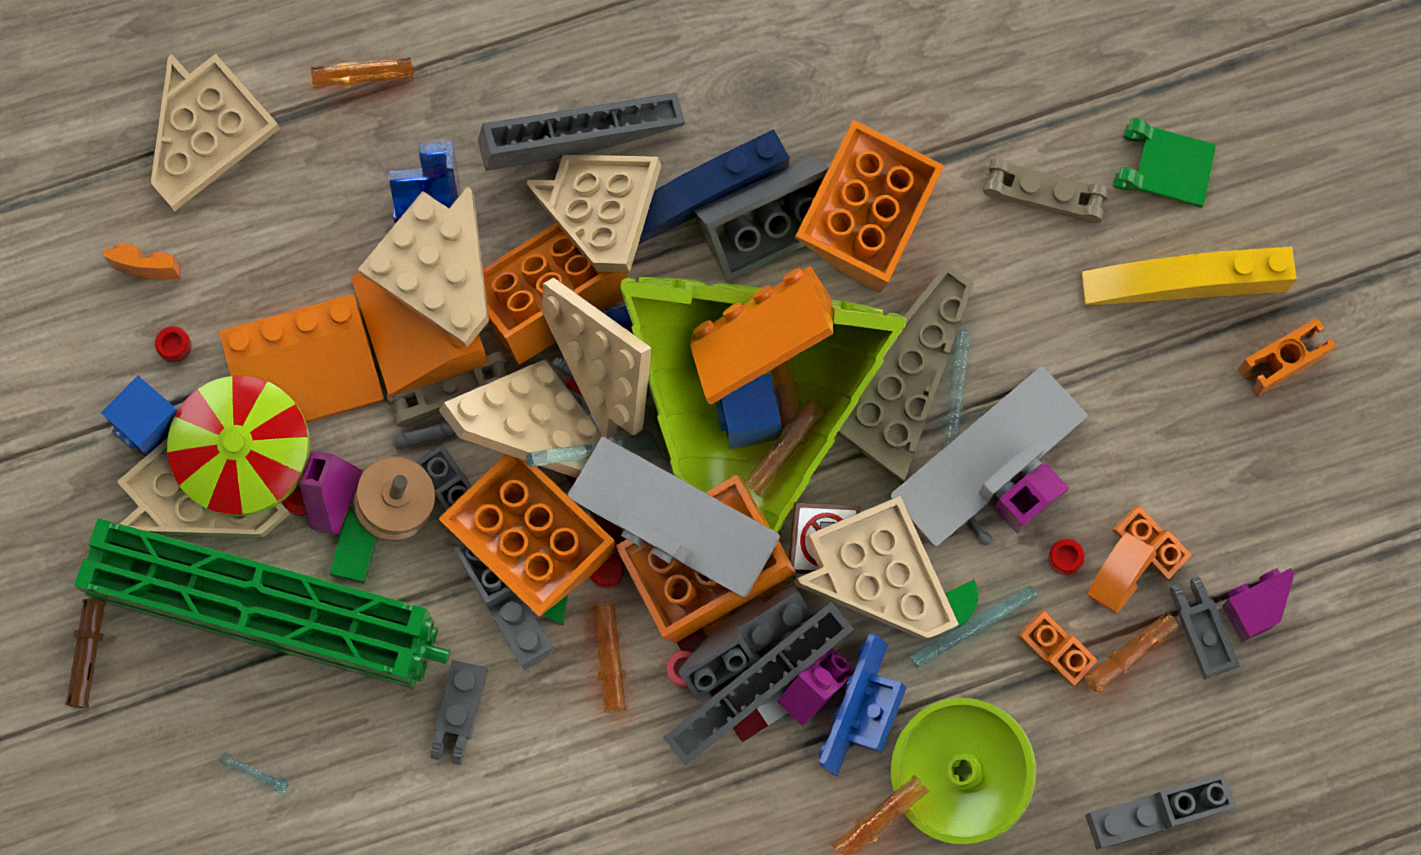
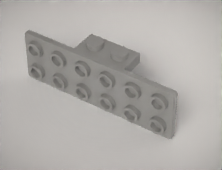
[890,367,1088,547]
[568,437,780,597]

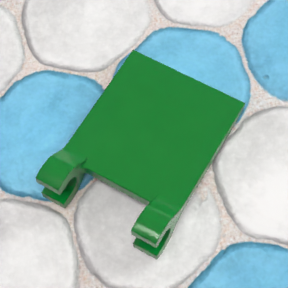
[1113,118,1216,208]

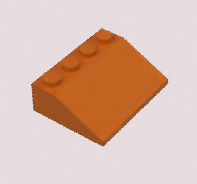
[795,120,945,293]
[483,223,628,365]
[690,266,833,405]
[351,272,488,398]
[219,294,385,423]
[439,454,616,617]
[616,474,796,644]

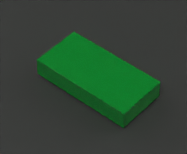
[329,507,378,584]

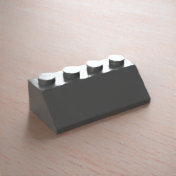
[694,154,829,282]

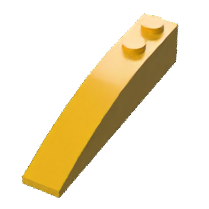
[1081,246,1297,306]

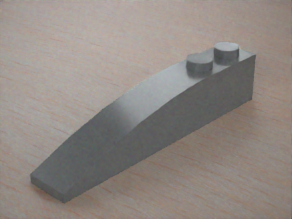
[477,93,685,171]
[663,601,855,766]

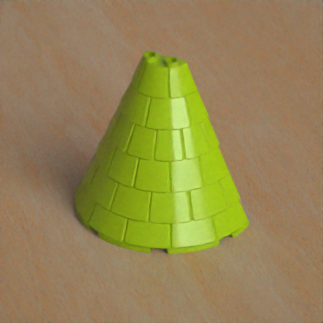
[620,277,906,533]

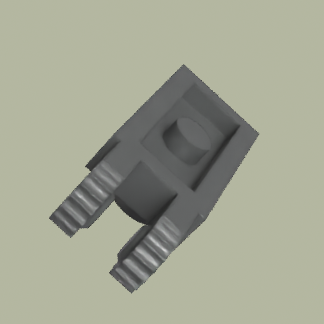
[1170,576,1240,680]
[431,660,488,765]

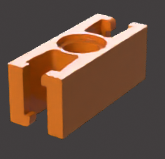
[1238,317,1337,397]

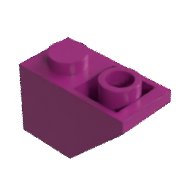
[299,451,363,535]
[994,463,1069,534]
[1222,568,1295,643]
[777,648,855,727]

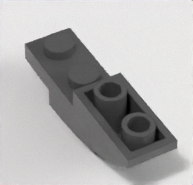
[454,543,555,670]
[678,584,814,699]
[1085,773,1236,850]

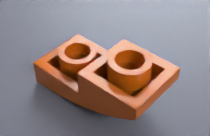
[103,243,181,279]
[1112,505,1192,580]
[1087,532,1156,615]
[1017,611,1098,686]

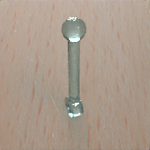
[219,752,289,793]

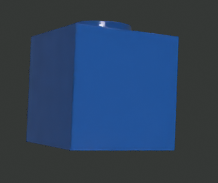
[716,374,781,449]
[101,375,177,456]

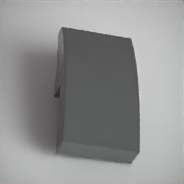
[415,444,472,511]

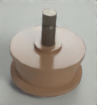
[354,457,435,542]

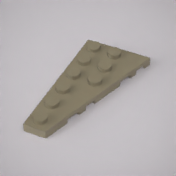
[837,263,974,484]

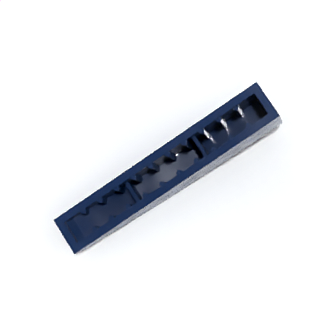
[638,129,790,245]

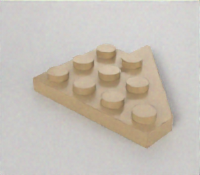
[151,54,280,212]
[526,154,661,273]
[358,187,489,348]
[542,278,652,439]
[439,359,602,478]
[117,438,290,537]
[794,496,959,640]

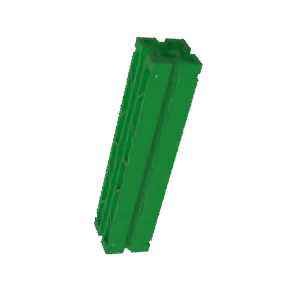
[74,518,450,690]

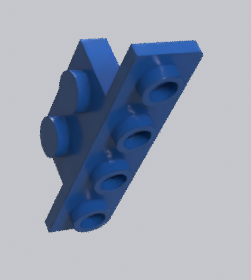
[819,633,907,776]

